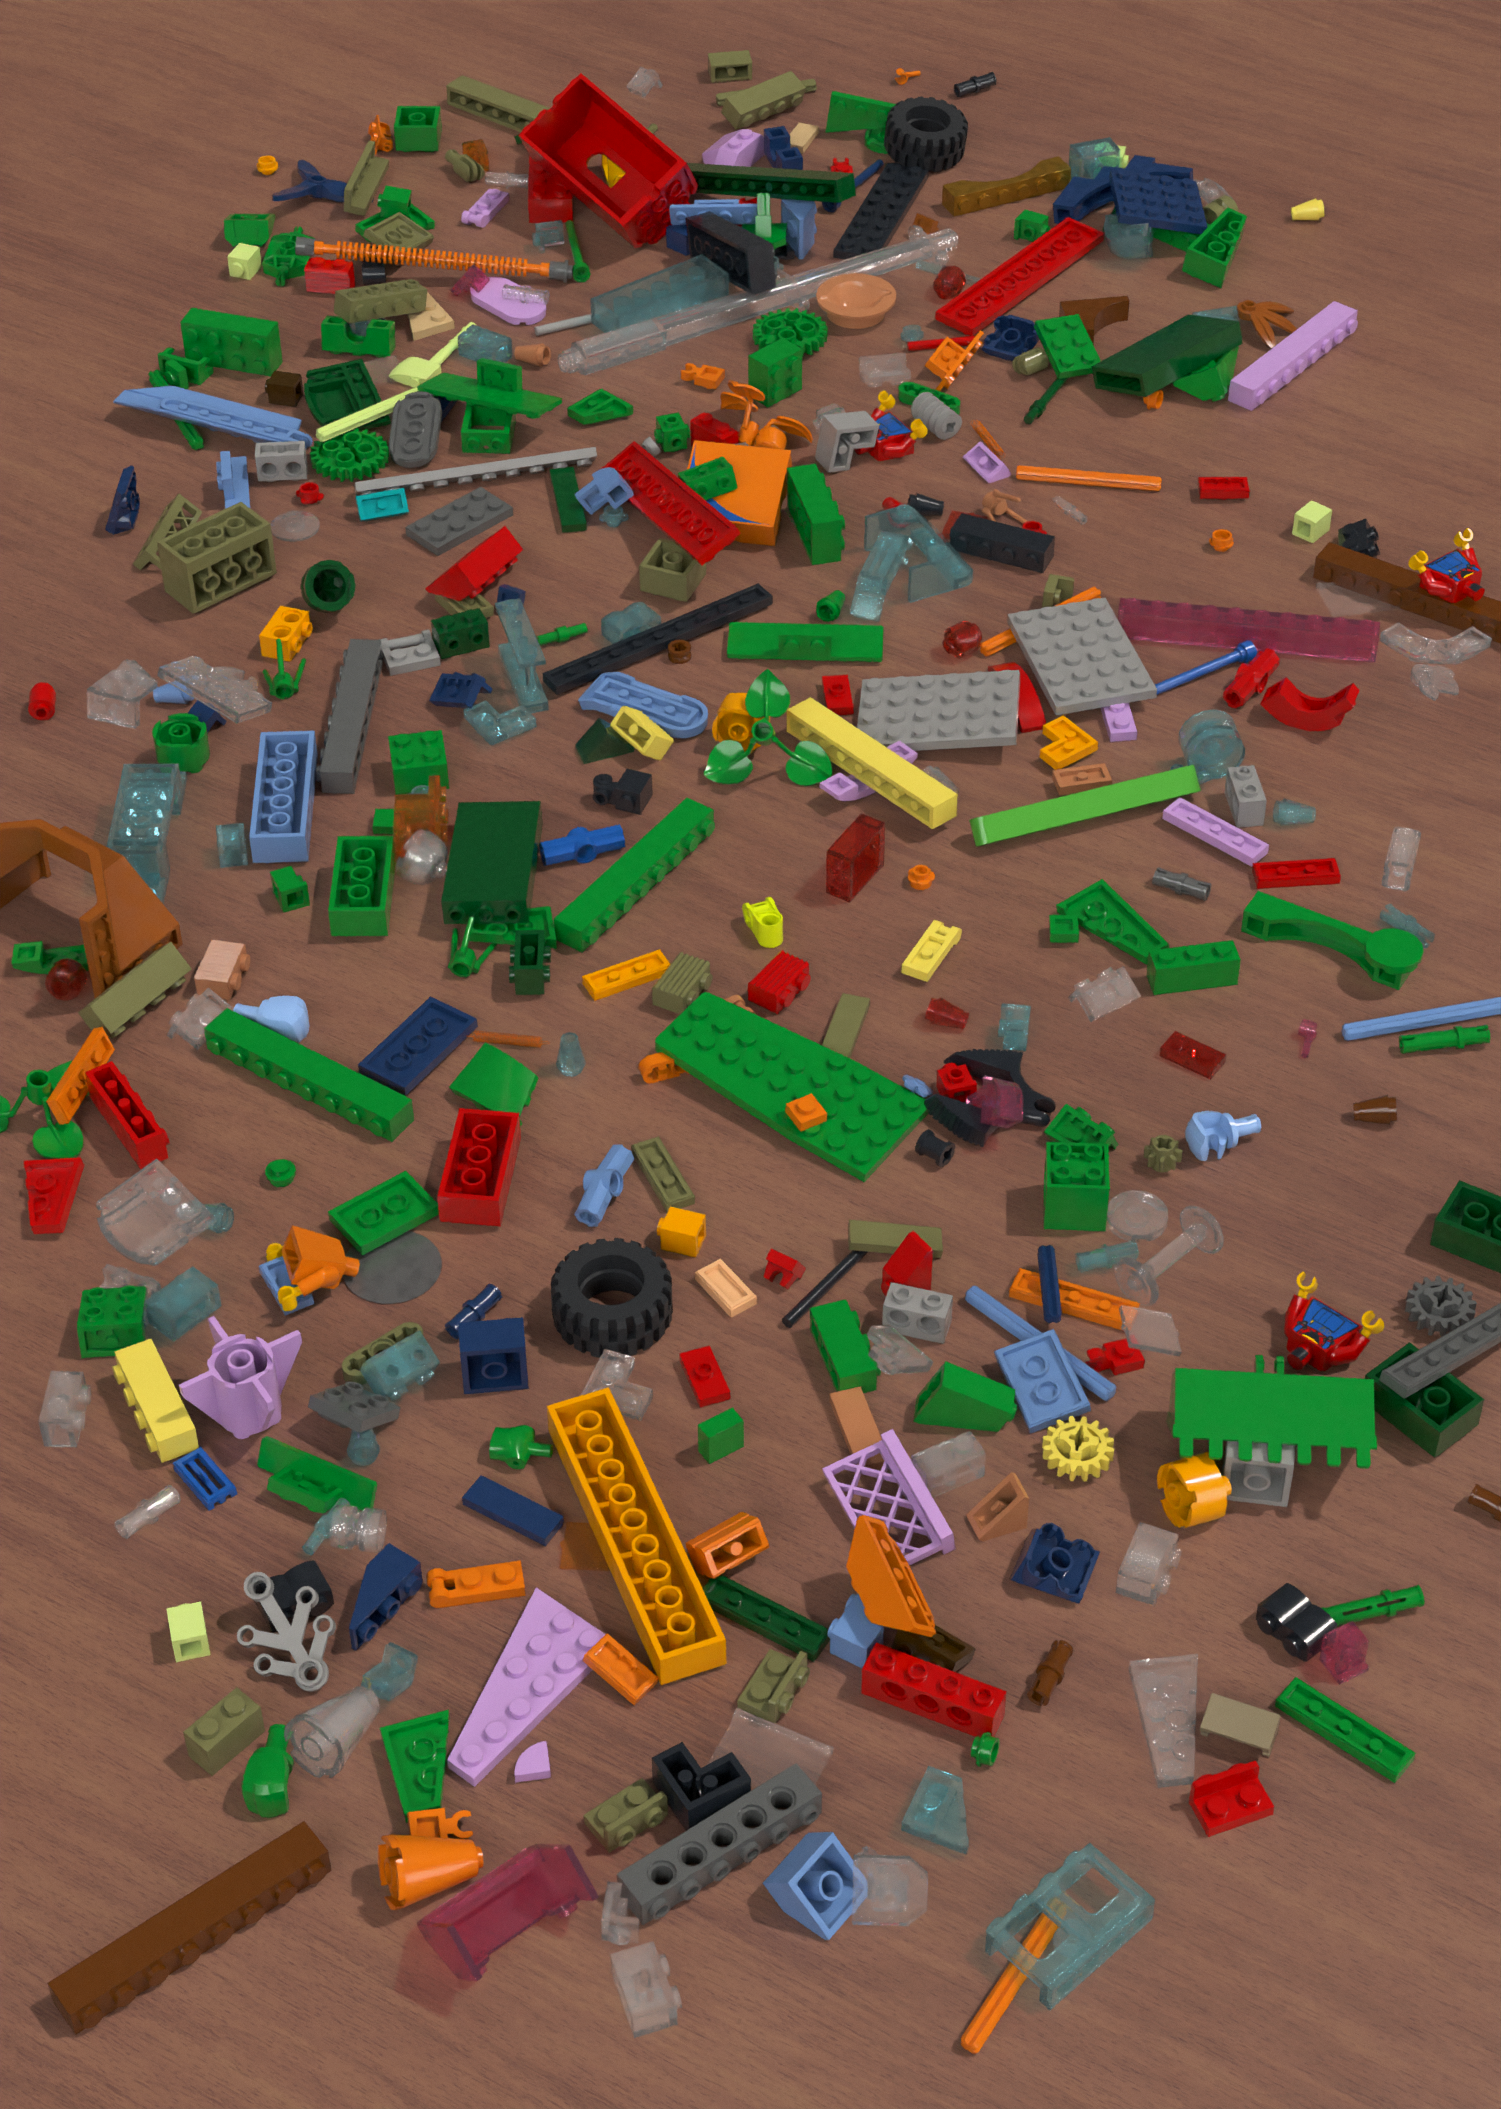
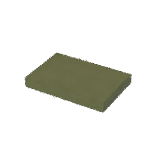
[363,212,434,261]

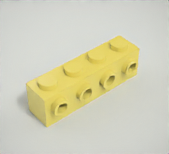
[112,1339,199,1463]

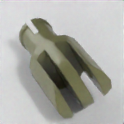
[445,149,485,182]
[1012,347,1050,375]

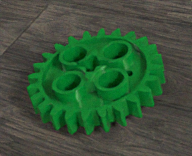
[753,308,828,357]
[310,428,389,482]

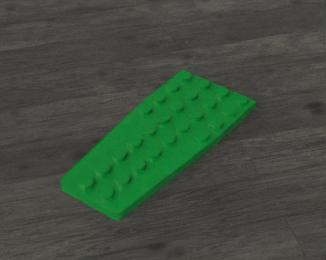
[655,992,929,1182]

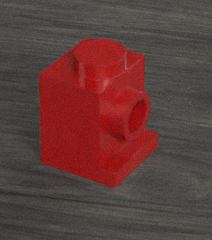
[936,1063,977,1106]

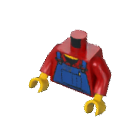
[854,390,928,461]
[1408,528,1485,603]
[1284,1272,1384,1371]

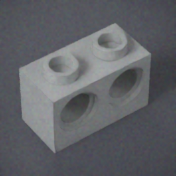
[255,441,308,482]
[1224,765,1267,828]
[882,1282,953,1344]

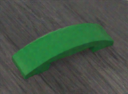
[11,941,89,975]

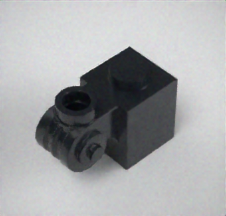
[593,768,653,815]

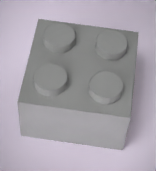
[1222,1441,1295,1507]

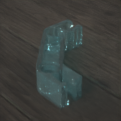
[850,531,913,622]

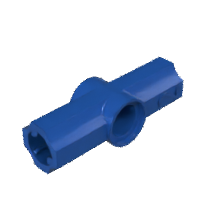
[539,824,625,866]

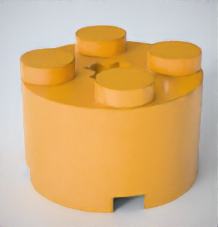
[712,693,770,753]
[1157,1452,1232,1528]

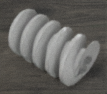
[911,392,962,440]

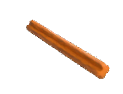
[961,1900,1067,2054]

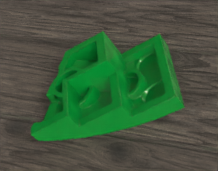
[449,1042,539,1127]

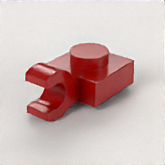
[1085,1337,1145,1375]

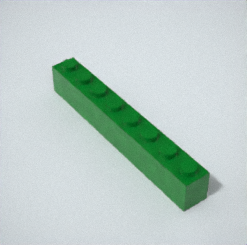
[554,798,715,953]
[204,1008,414,1142]

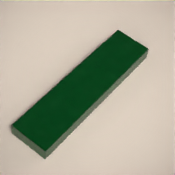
[549,467,587,533]
[702,1575,830,1662]

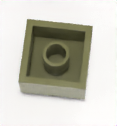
[639,538,706,602]

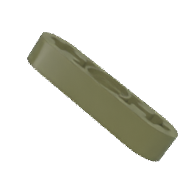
[342,1322,424,1385]

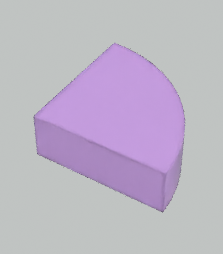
[514,1741,551,1783]

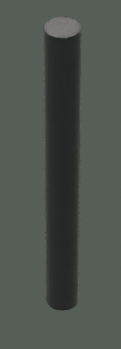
[782,1250,868,1328]

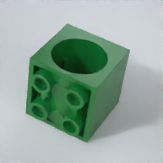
[1043,1142,1110,1231]

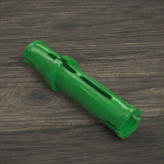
[1399,1025,1491,1054]
[1322,1585,1425,1626]

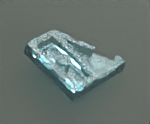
[901,1766,969,1855]

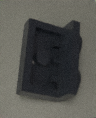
[1338,518,1380,558]

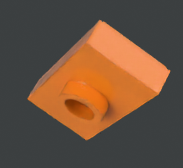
[583,1633,659,1706]

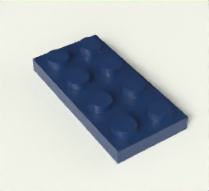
[358,996,478,1096]

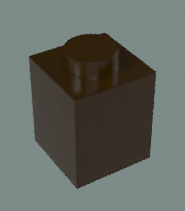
[265,371,304,407]

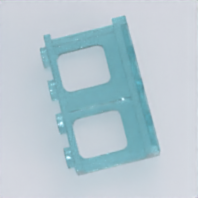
[985,1843,1155,2010]

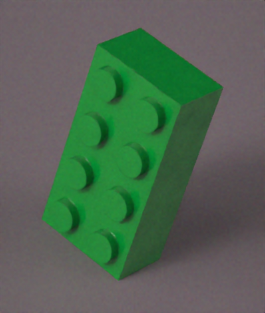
[180,307,283,376]
[787,463,845,566]
[328,836,396,937]

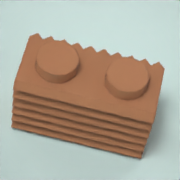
[194,939,250,1001]

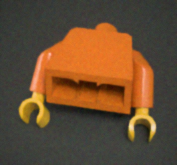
[266,1226,360,1311]

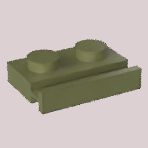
[435,594,494,618]

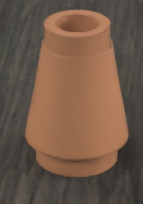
[514,343,551,367]

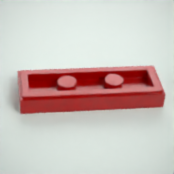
[1252,858,1341,889]

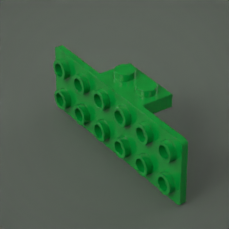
[417,358,562,419]
[727,622,884,662]

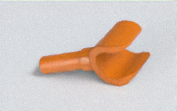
[895,68,921,85]

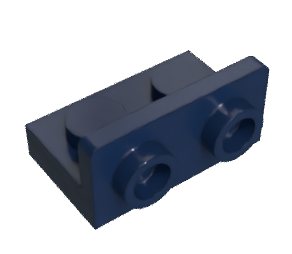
[429,672,493,709]

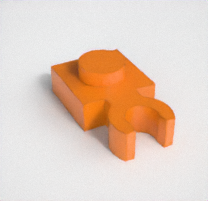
[681,363,725,389]
[407,1808,473,1839]

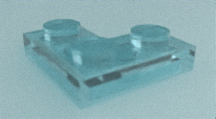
[463,701,537,745]

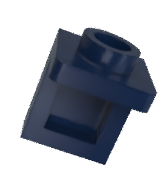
[188,700,227,732]

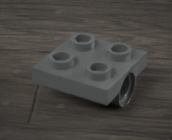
[308,1382,401,1433]

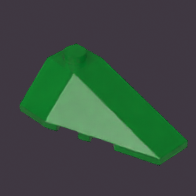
[1173,347,1239,402]

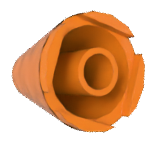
[378,1834,484,1910]

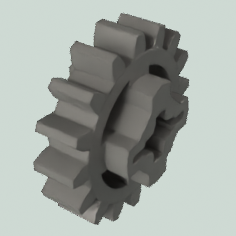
[1405,1276,1477,1337]

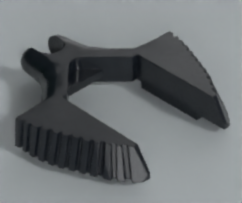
[924,1049,1056,1147]

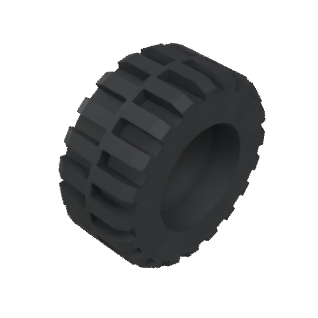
[884,96,968,172]
[551,1238,673,1359]

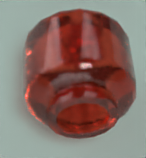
[933,266,966,300]
[942,620,982,659]
[45,958,87,1001]

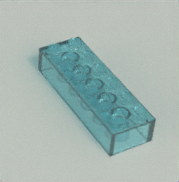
[590,254,729,343]

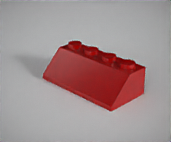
[425,526,523,601]

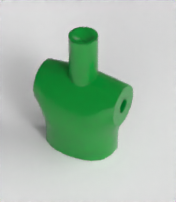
[489,1425,553,1470]

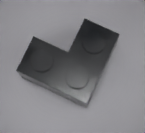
[651,1742,751,1831]

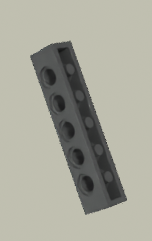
[617,1763,822,1925]

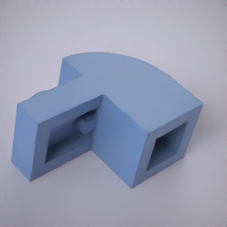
[575,467,634,515]

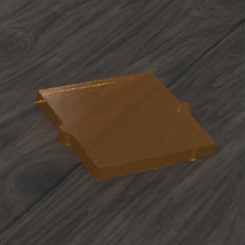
[560,1522,610,1571]

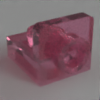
[450,264,490,296]

